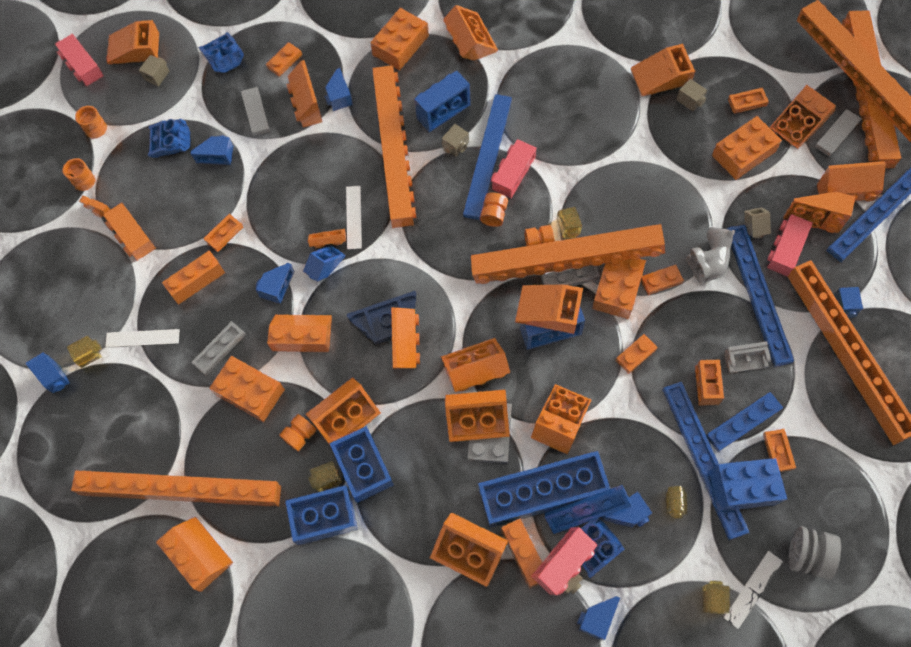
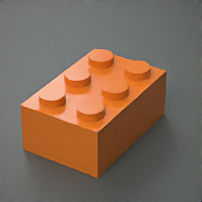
[370,8,429,70]
[712,116,782,180]
[592,259,646,319]
[209,356,285,422]
[430,513,508,587]

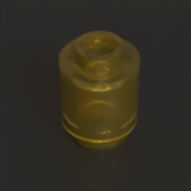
[666,486,688,519]

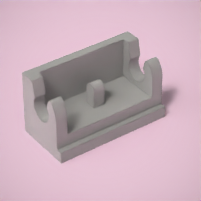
[724,342,771,374]

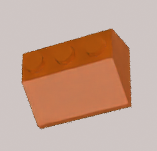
[443,5,498,61]
[286,60,323,128]
[817,161,886,202]
[391,308,420,369]
[267,315,332,352]
[441,338,510,392]
[306,377,381,445]
[445,390,510,442]
[156,517,234,592]

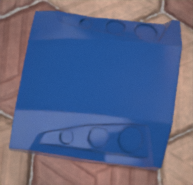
[198,32,244,73]
[148,118,190,158]
[581,518,625,578]

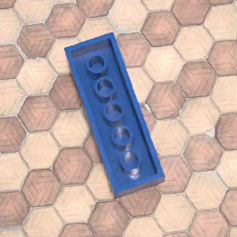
[478,451,610,528]

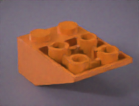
[107,20,159,64]
[630,44,695,96]
[770,85,836,149]
[783,192,855,233]
[515,284,583,334]
[531,384,591,454]

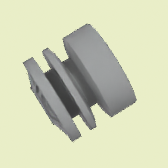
[789,526,841,580]

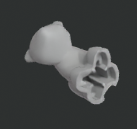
[686,227,735,283]

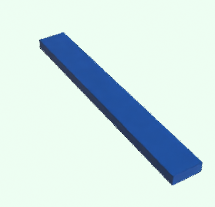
[463,94,512,220]
[826,168,911,262]
[727,224,794,367]
[662,382,750,540]

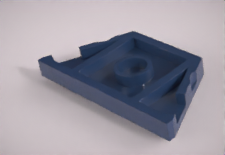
[346,291,417,344]

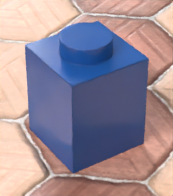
[834,287,863,318]

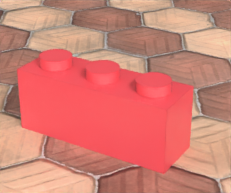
[55,34,104,86]
[491,139,536,198]
[767,214,812,277]
[531,527,597,595]

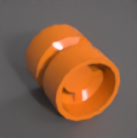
[75,106,107,138]
[63,158,96,191]
[480,193,508,227]
[524,225,555,246]
[279,414,317,452]

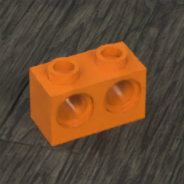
[695,360,724,406]

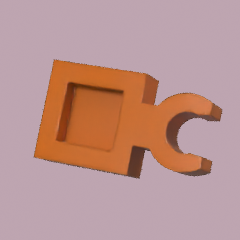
[79,196,110,218]

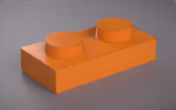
[266,42,302,77]
[728,88,769,114]
[203,214,244,252]
[308,229,346,248]
[641,265,684,295]
[615,334,658,374]
[763,429,796,472]

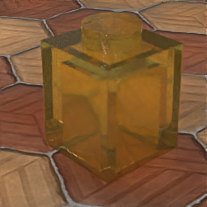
[556,207,582,238]
[67,335,102,368]
[309,461,342,492]
[703,581,730,615]

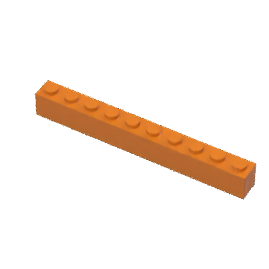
[796,0,911,142]
[842,10,901,168]
[373,65,417,228]
[471,224,665,284]
[788,260,911,446]
[71,470,282,507]

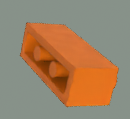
[103,203,156,261]
[162,250,225,305]
[501,519,542,589]

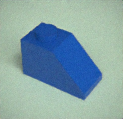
[324,68,353,111]
[191,136,234,165]
[303,245,345,281]
[256,263,295,304]
[26,352,70,393]
[601,492,652,527]
[577,596,620,641]

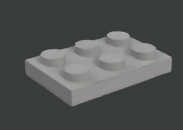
[468,403,512,464]

